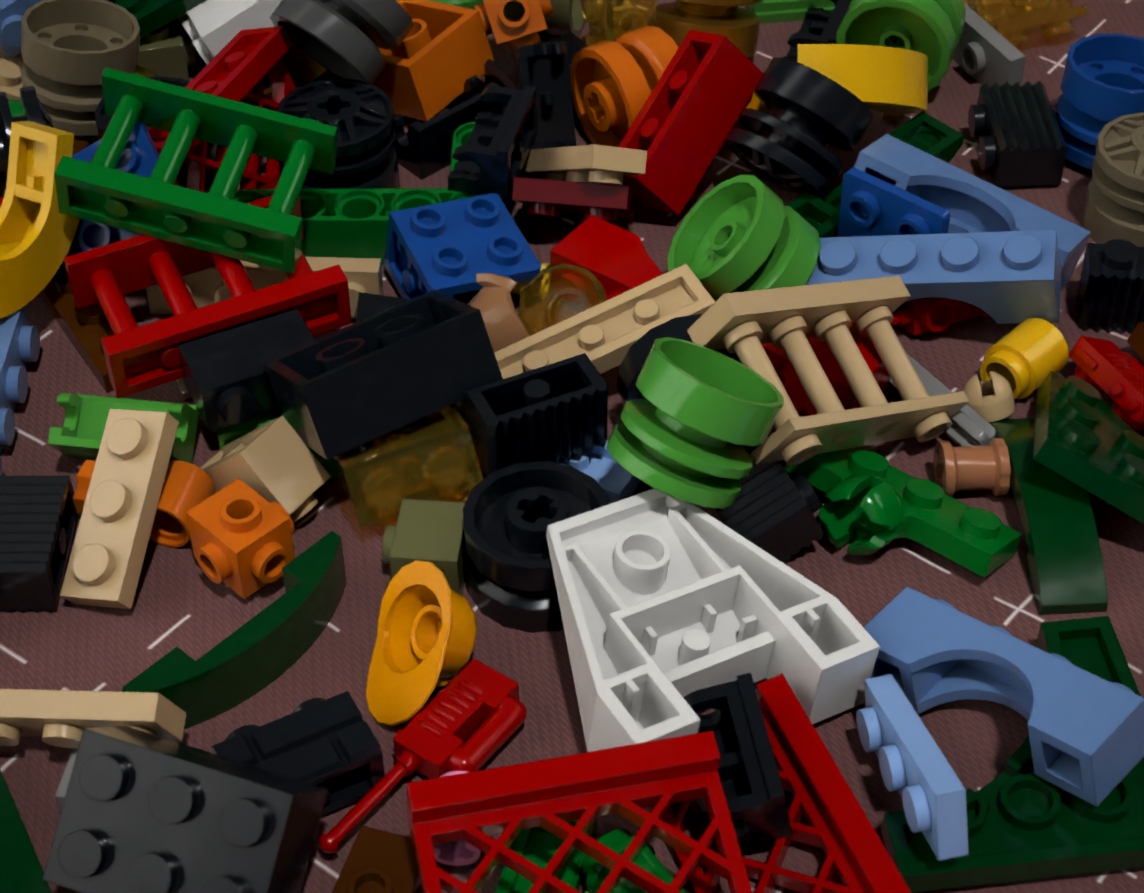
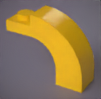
[797,44,928,120]
[0,121,80,319]

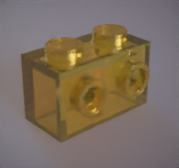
[335,406,483,527]

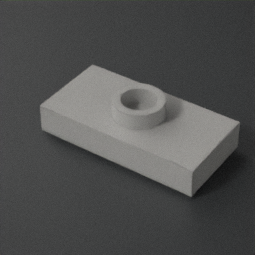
[952,5,1026,87]

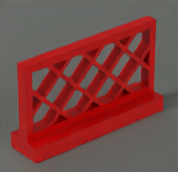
[146,26,296,192]
[651,673,912,893]
[407,731,753,893]

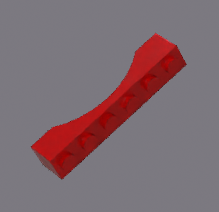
[550,215,890,416]

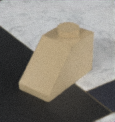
[199,415,331,523]

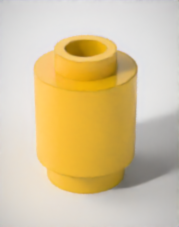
[980,318,1069,399]

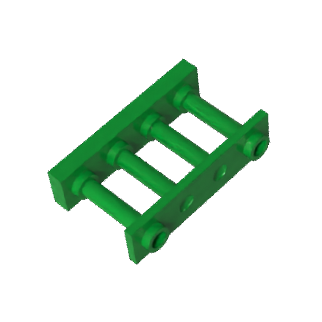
[54,67,338,274]

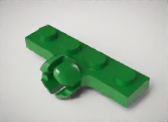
[785,447,1022,578]

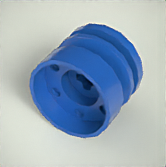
[1055,34,1144,169]

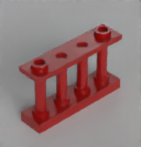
[64,195,352,398]

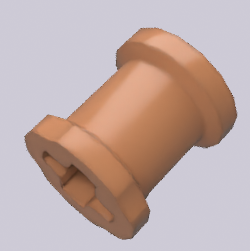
[934,438,1011,497]

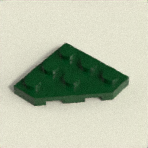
[1033,371,1144,524]

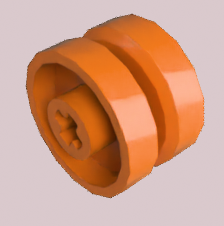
[570,25,679,147]

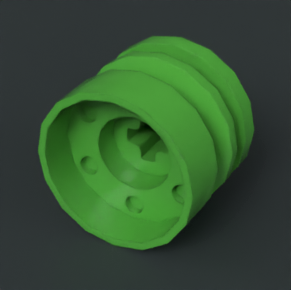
[606,337,784,509]

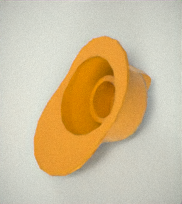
[366,560,477,726]

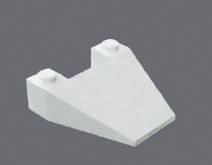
[546,488,880,752]

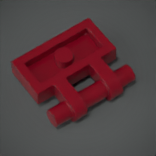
[512,177,636,223]

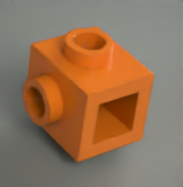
[474,0,554,50]
[186,478,295,599]

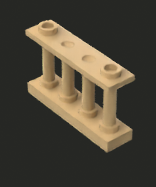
[687,276,970,466]

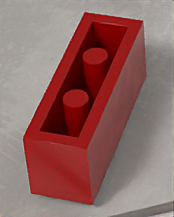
[618,30,764,215]

